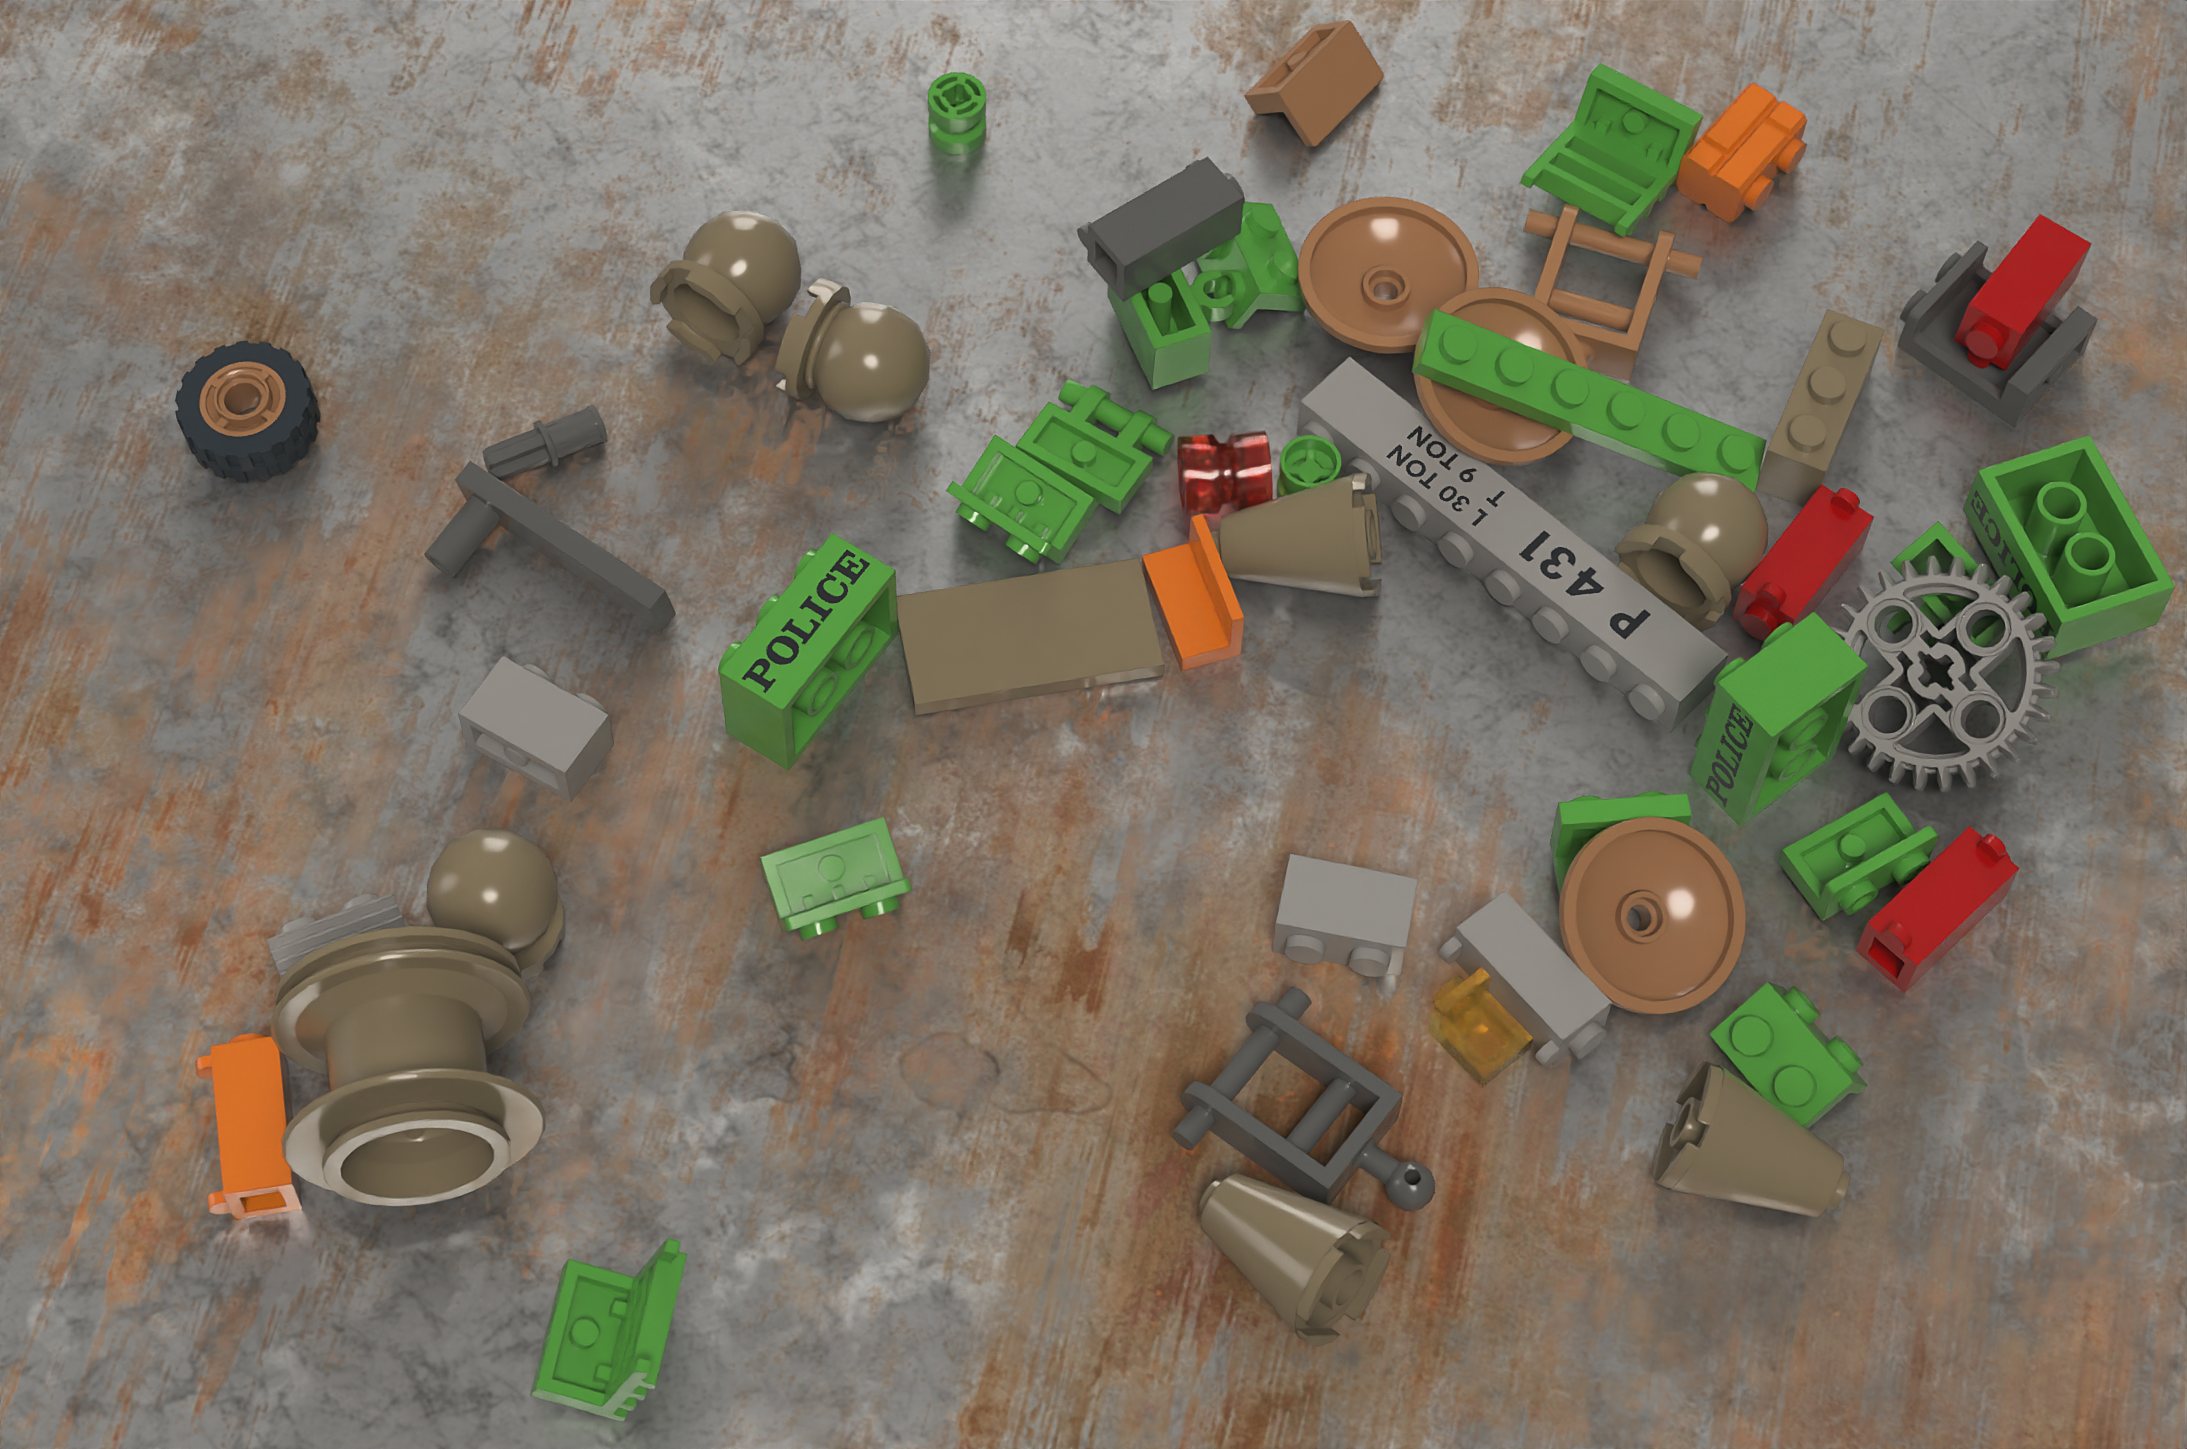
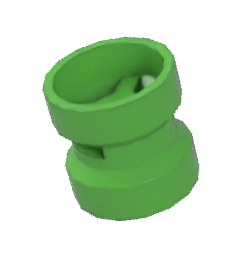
[928,72,986,155]
[1276,435,1342,498]

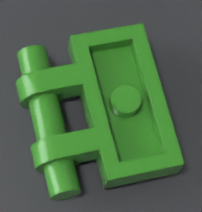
[1016,379,1175,515]

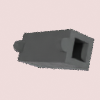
[1077,156,1245,302]

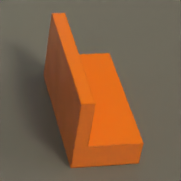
[1141,514,1244,672]

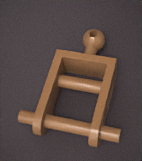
[1523,203,1703,381]

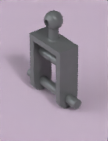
[1172,987,1435,1211]

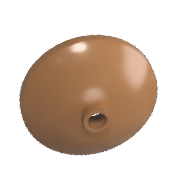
[1297,197,1479,354]
[1414,287,1588,466]
[1559,817,1746,1015]

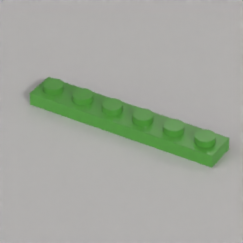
[1411,309,1767,493]

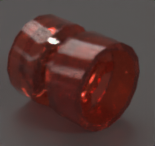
[1177,430,1273,517]

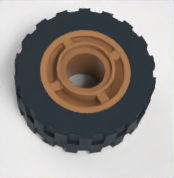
[175,340,320,482]

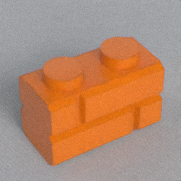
[1675,82,1807,223]

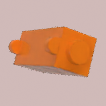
[195,1033,302,1220]

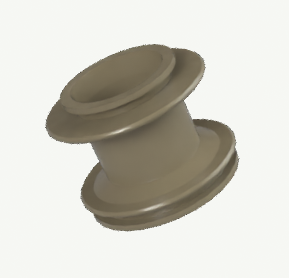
[270,926,546,1206]

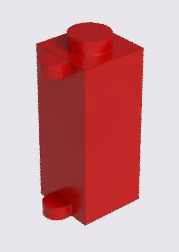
[1954,214,2092,371]
[1731,484,1874,641]
[1855,826,2019,993]

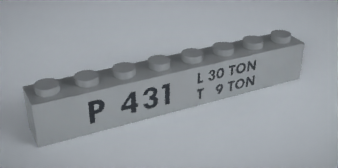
[1296,356,1729,732]

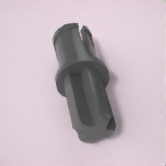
[483,404,608,481]

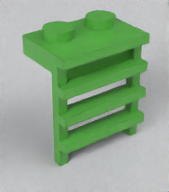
[1520,63,1704,237]
[530,1238,687,1422]

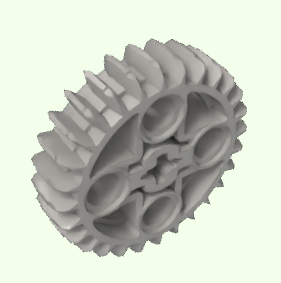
[1830,556,2061,793]

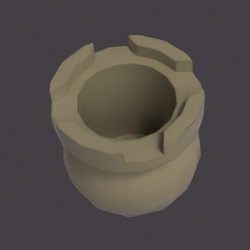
[650,210,801,365]
[775,278,931,424]
[1614,471,1768,632]
[427,828,565,981]

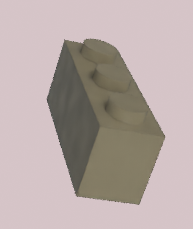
[1756,309,1885,507]

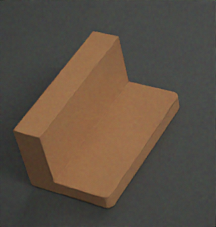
[1244,20,1384,147]

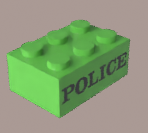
[1963,435,2175,660]
[718,533,898,771]
[1689,612,1868,827]

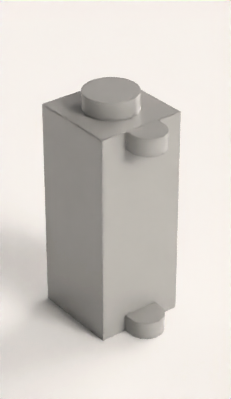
[1438,890,1612,1067]

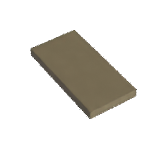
[897,558,1164,715]

